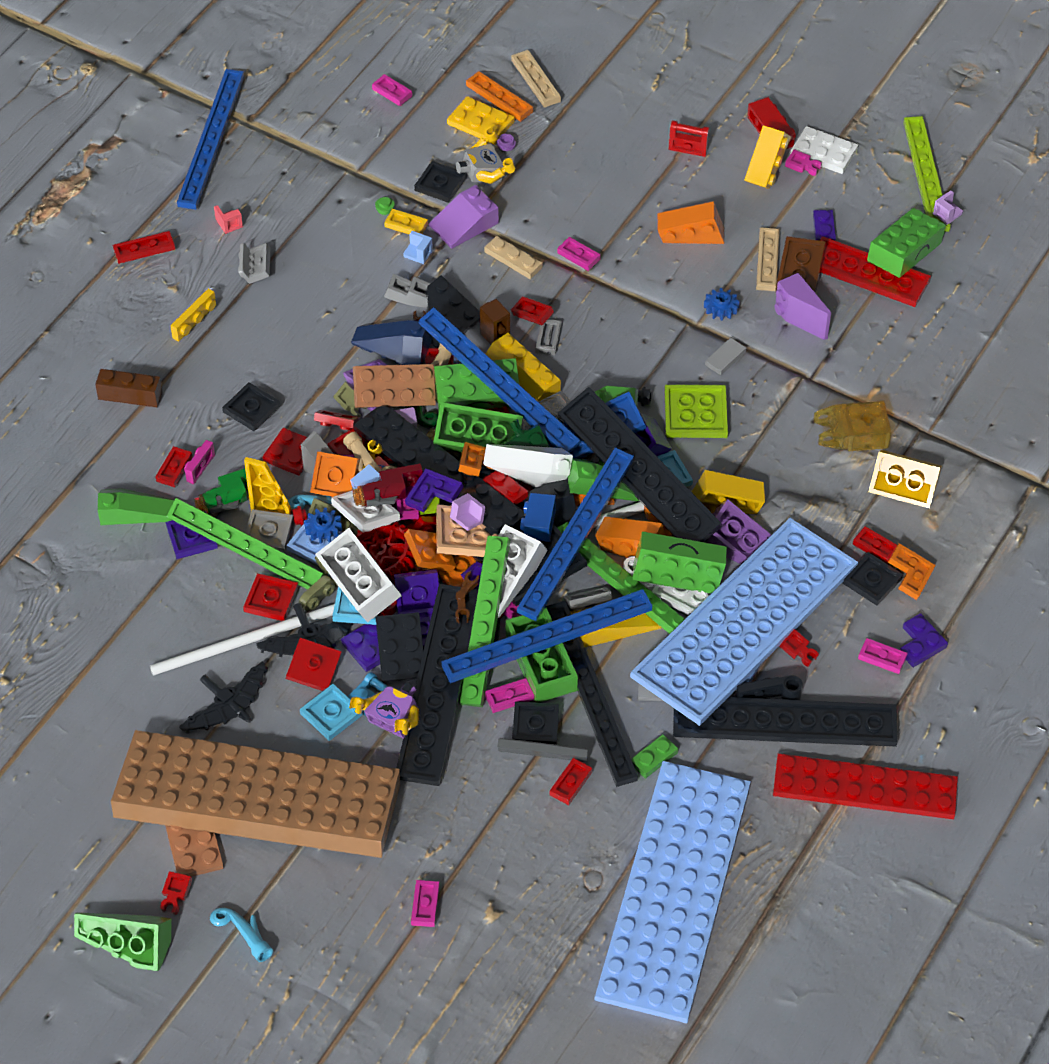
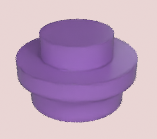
[497,134,516,151]

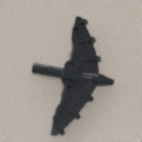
[256,603,358,657]
[179,661,268,734]

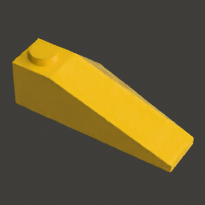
[244,457,291,515]
[570,607,662,648]

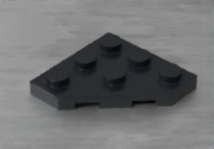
[426,275,480,348]

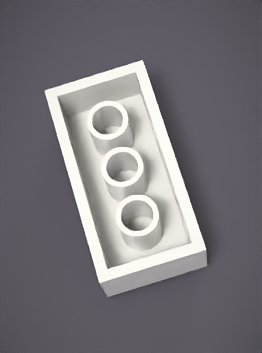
[315,528,402,623]

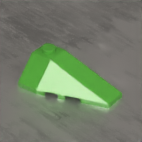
[74,913,172,971]

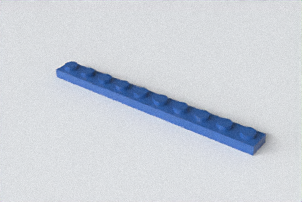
[177,69,244,210]
[419,307,580,453]
[517,448,634,621]
[442,589,652,683]

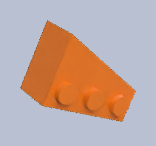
[657,201,724,244]
[595,517,667,558]

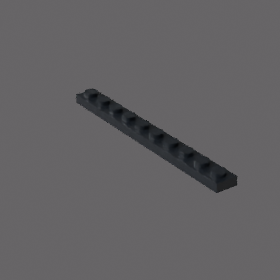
[545,601,638,787]

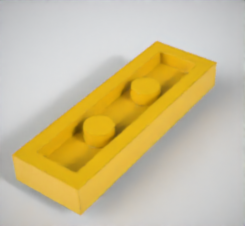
[171,288,216,342]

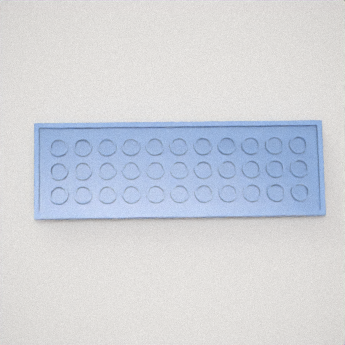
[630,518,858,726]
[595,761,751,1023]

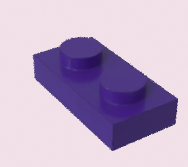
[813,210,836,241]

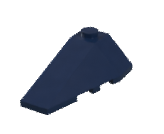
[351,320,433,365]

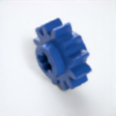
[704,288,739,321]
[304,508,342,544]

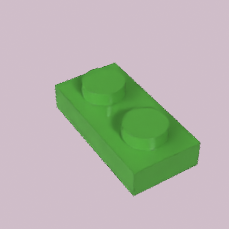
[631,735,678,779]

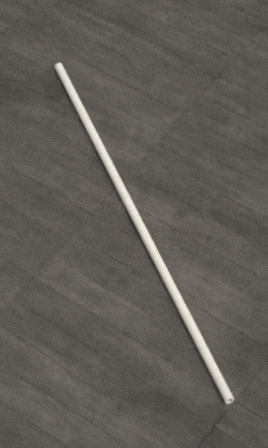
[150,502,644,676]

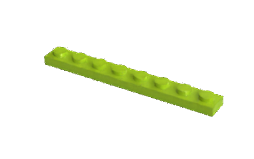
[903,116,950,232]

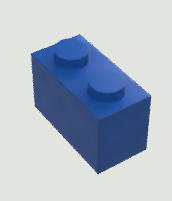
[520,493,556,542]

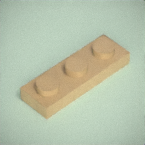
[485,236,542,279]

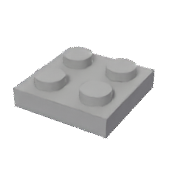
[245,509,294,553]

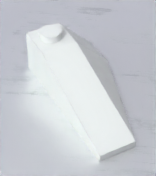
[483,444,573,488]
[498,525,547,618]

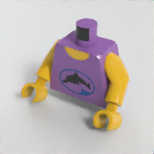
[349,683,419,739]

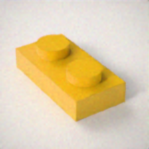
[385,209,428,235]

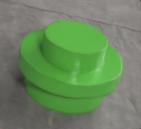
[375,197,394,215]

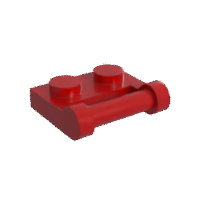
[669,120,710,157]

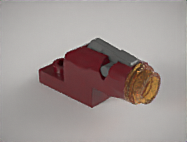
[353,464,422,508]

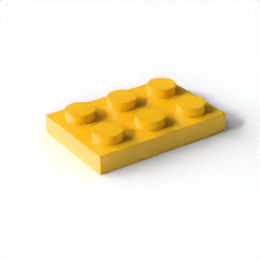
[447,96,515,145]

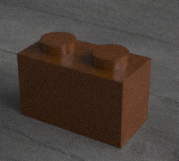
[480,299,510,345]

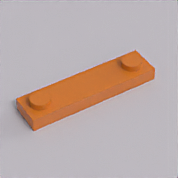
[466,71,533,122]

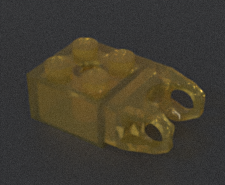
[813,401,891,451]

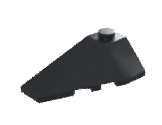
[528,479,576,528]

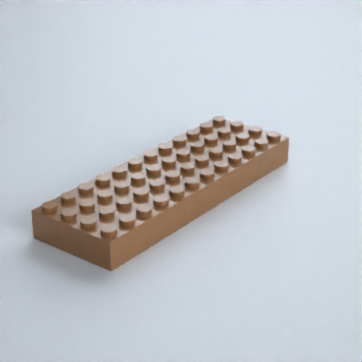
[111,730,400,858]

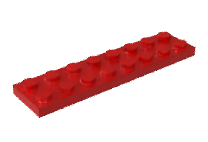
[773,753,958,820]

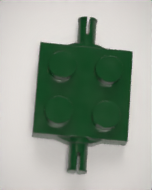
[501,419,549,482]

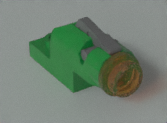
[194,468,248,514]

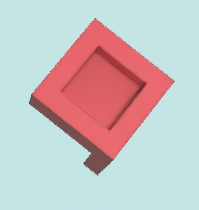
[214,205,243,234]

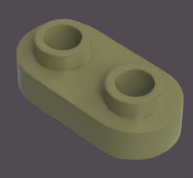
[299,575,335,611]

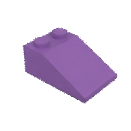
[429,185,499,249]
[774,273,831,340]
[704,499,771,565]

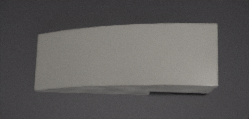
[384,274,431,308]

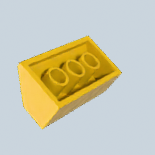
[485,333,561,407]

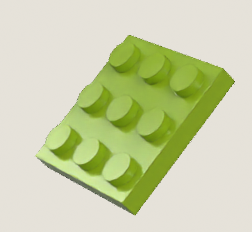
[664,385,728,438]

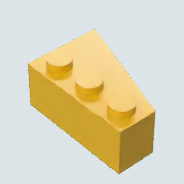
[744,125,791,189]
[691,470,765,514]

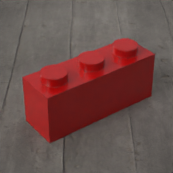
[747,97,796,149]

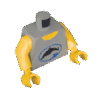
[456,127,515,184]

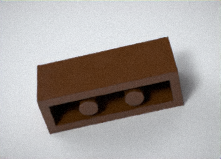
[95,369,162,408]

